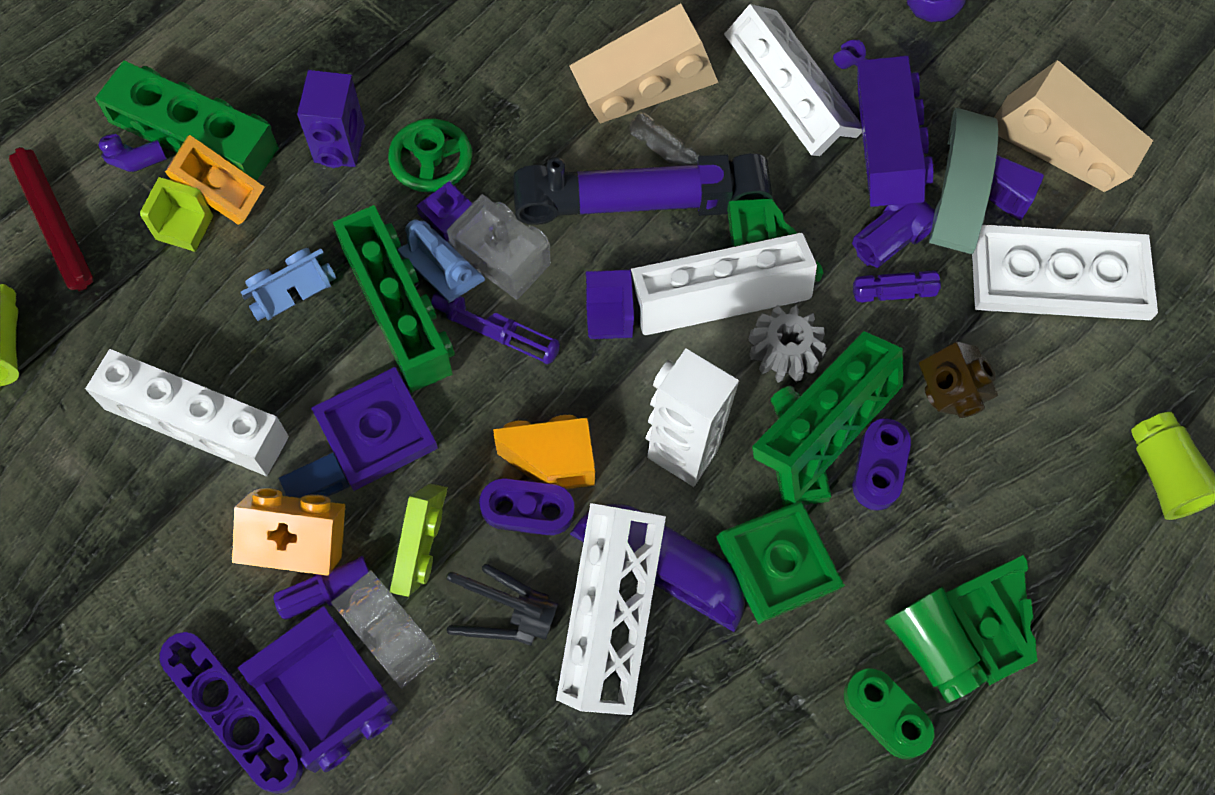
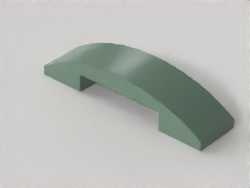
[929,108,998,254]

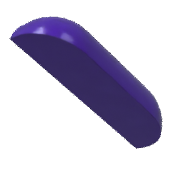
[570,503,745,632]

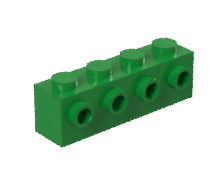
[333,205,455,393]

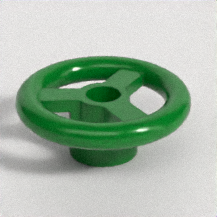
[388,118,472,192]

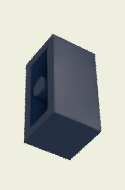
[279,452,350,498]

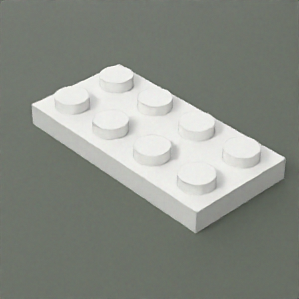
[972,225,1158,321]

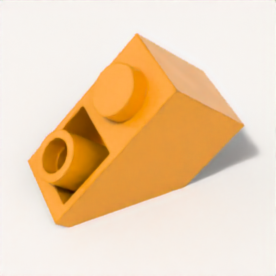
[493,415,595,489]

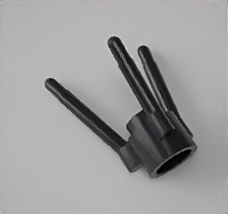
[446,564,559,646]

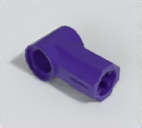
[852,200,935,269]

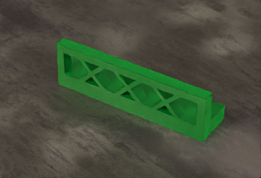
[752,331,903,503]

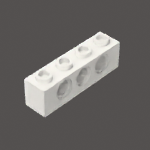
[646,348,739,487]
[85,349,289,476]

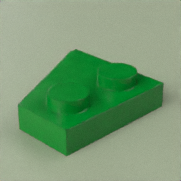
[946,555,1038,686]

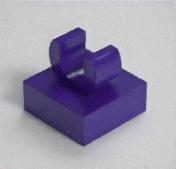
[416,181,479,241]

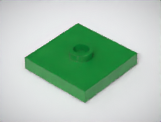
[716,501,845,625]

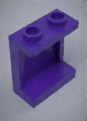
[238,606,398,773]

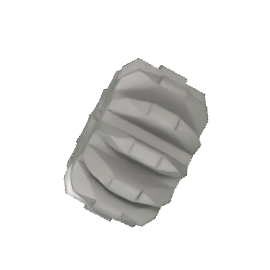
[749,305,826,383]

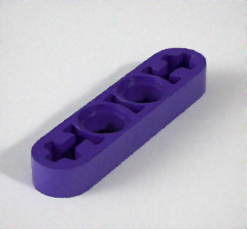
[159,632,303,794]

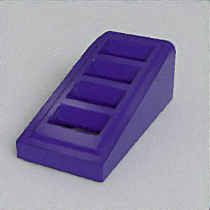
[988,155,1044,220]

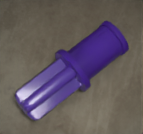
[273,556,374,619]

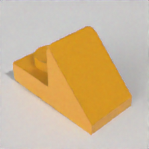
[165,135,265,225]

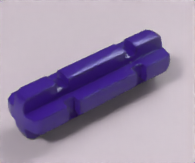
[853,270,941,302]

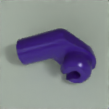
[98,134,167,172]

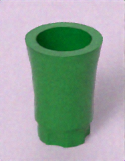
[884,586,989,703]

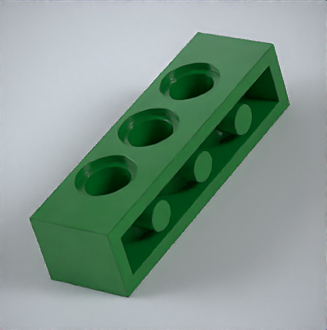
[95,60,279,181]

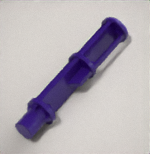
[431,292,560,364]

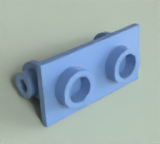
[397,220,485,303]
[241,248,336,321]

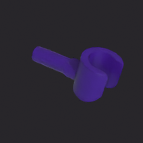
[833,39,868,69]

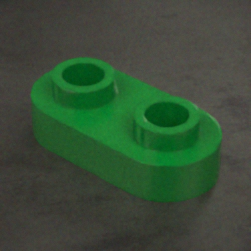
[844,669,934,759]

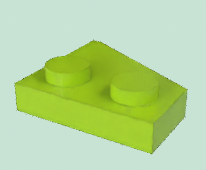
[390,483,448,597]

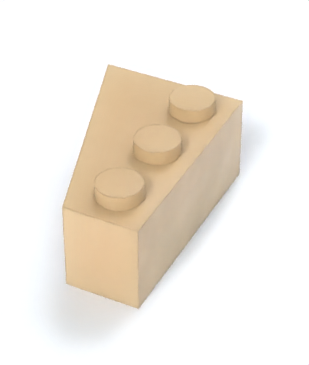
[994,60,1153,192]

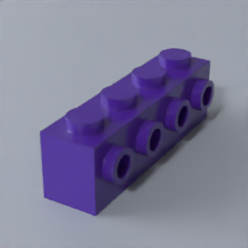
[857,56,933,207]

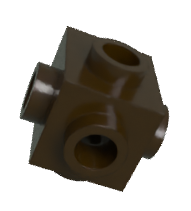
[918,342,998,418]

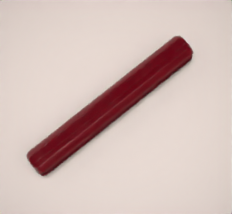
[9,147,93,291]

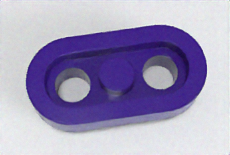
[852,419,911,510]
[479,479,575,535]

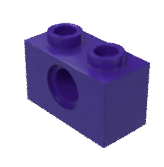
[297,70,365,168]

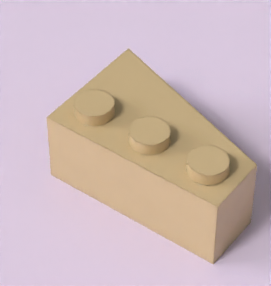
[569,3,719,124]

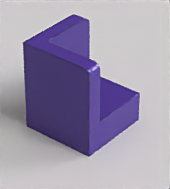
[586,270,634,339]

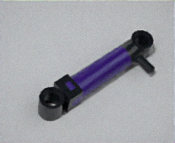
[513,153,773,225]

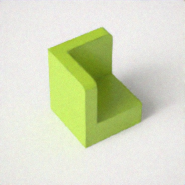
[140,177,213,252]

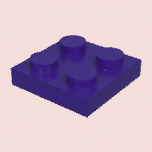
[311,367,438,491]

